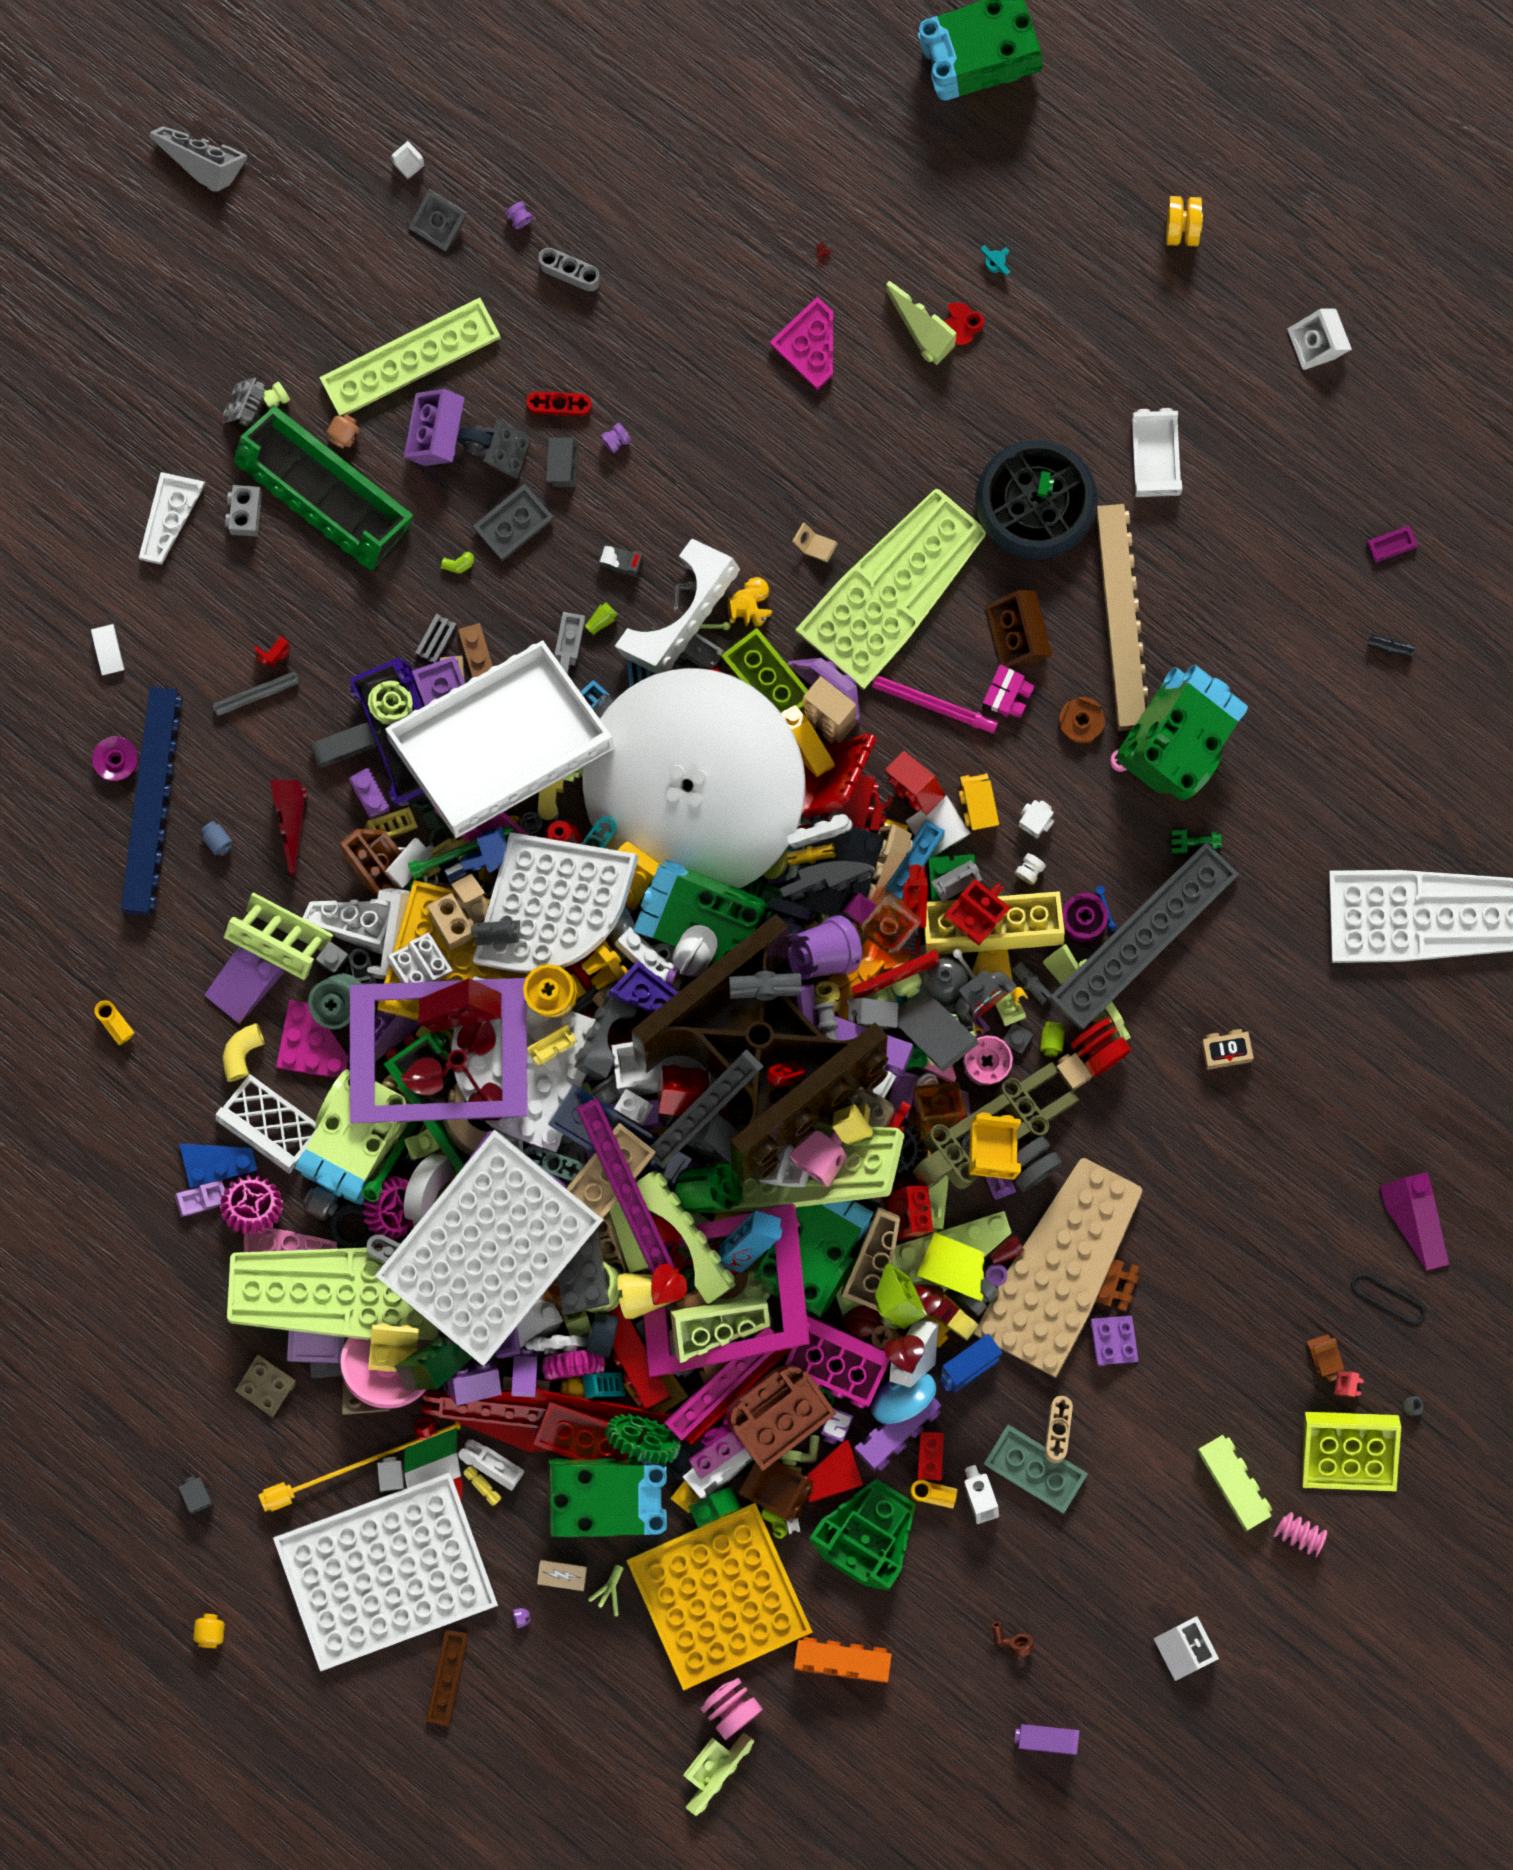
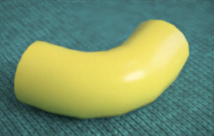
[223,1023,264,1082]

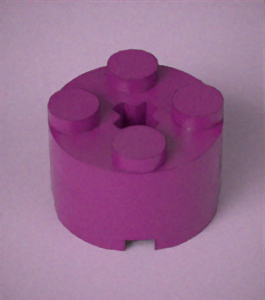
[1062,893,1108,943]

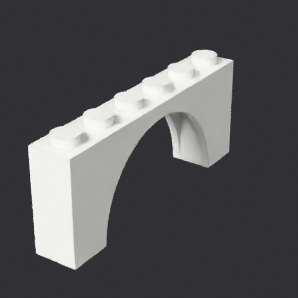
[615,539,740,674]

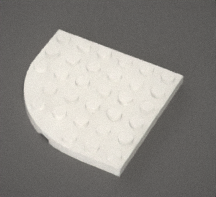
[473,832,639,974]
[452,976,595,1153]

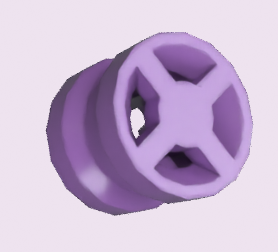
[505,202,533,230]

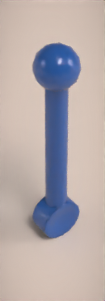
[1096,886,1117,931]

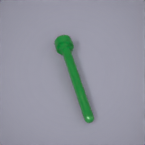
[407,826,513,880]
[362,1121,419,1202]

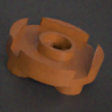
[1059,697,1105,743]

